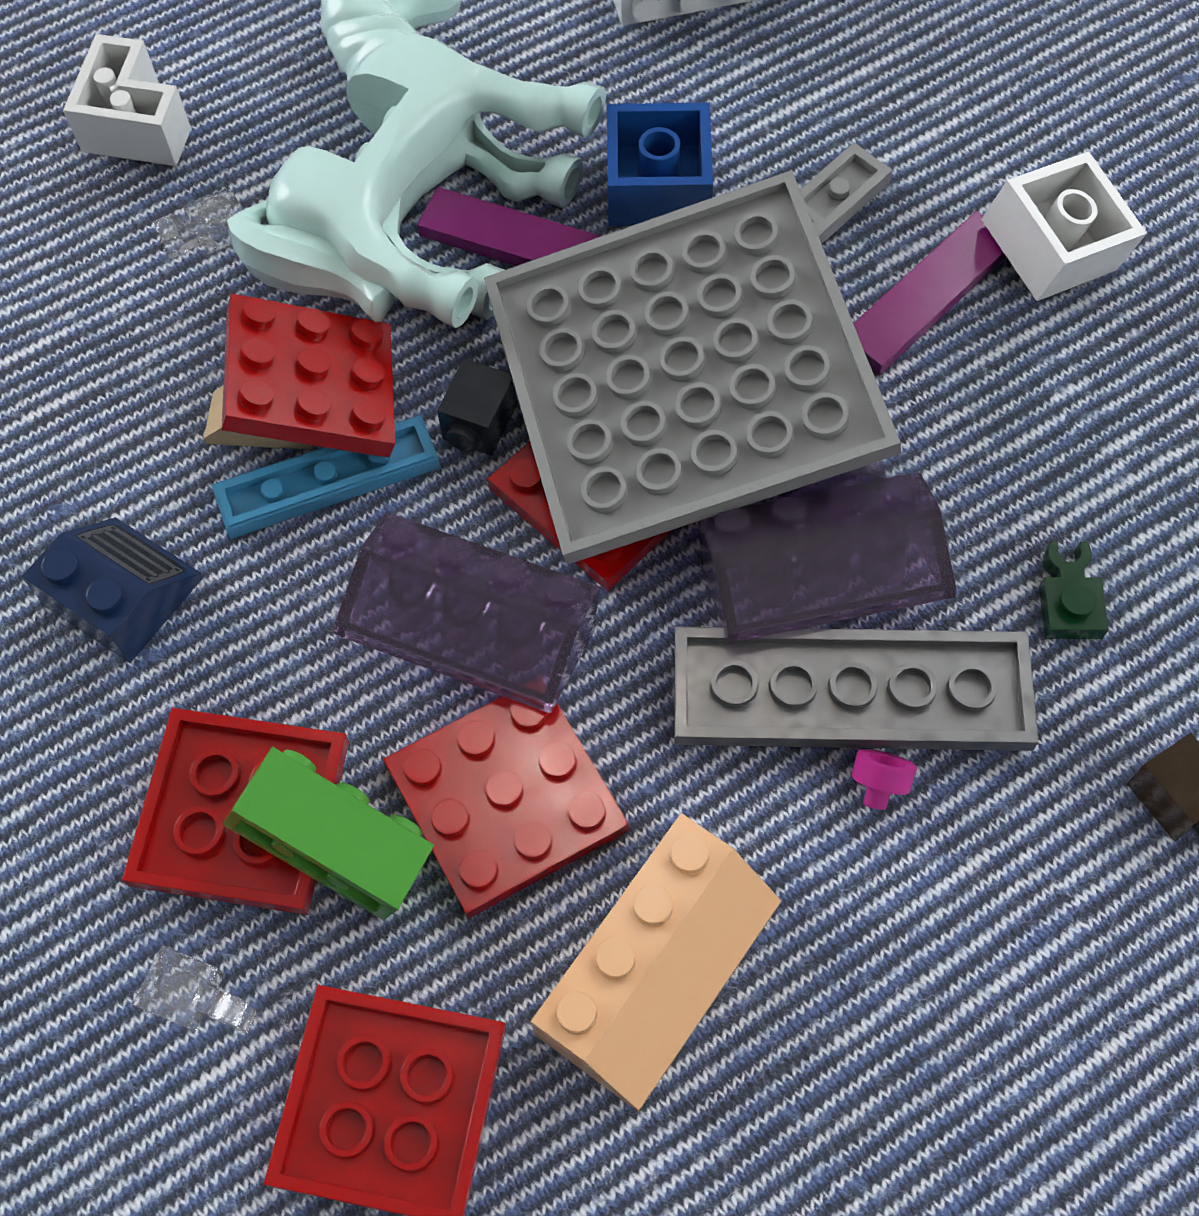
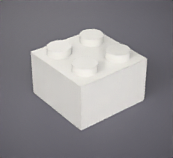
[981,152,1147,301]

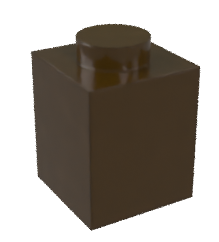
[1127,733,1199,842]

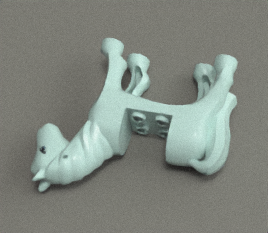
[227,0,607,328]

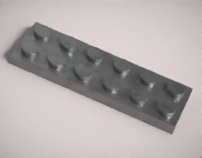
[674,626,1039,751]

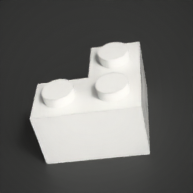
[63,34,191,166]

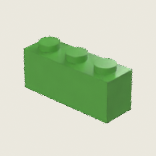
[222,746,434,920]

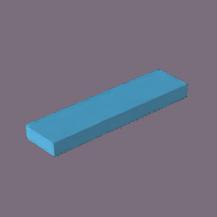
[212,415,440,539]

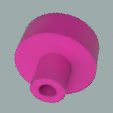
[851,749,917,810]

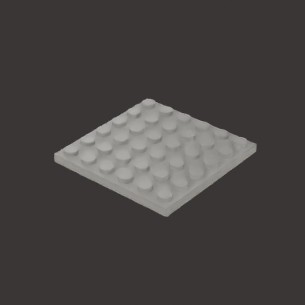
[484,170,901,564]

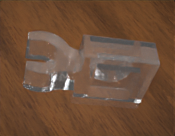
[153,187,244,259]
[132,945,258,1034]

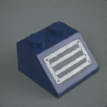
[21,517,204,663]

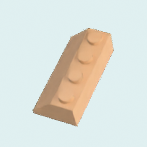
[530,813,781,1112]

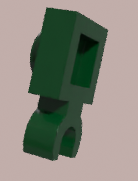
[1039,541,1109,639]

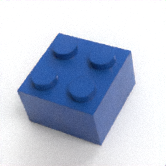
[607,102,713,226]

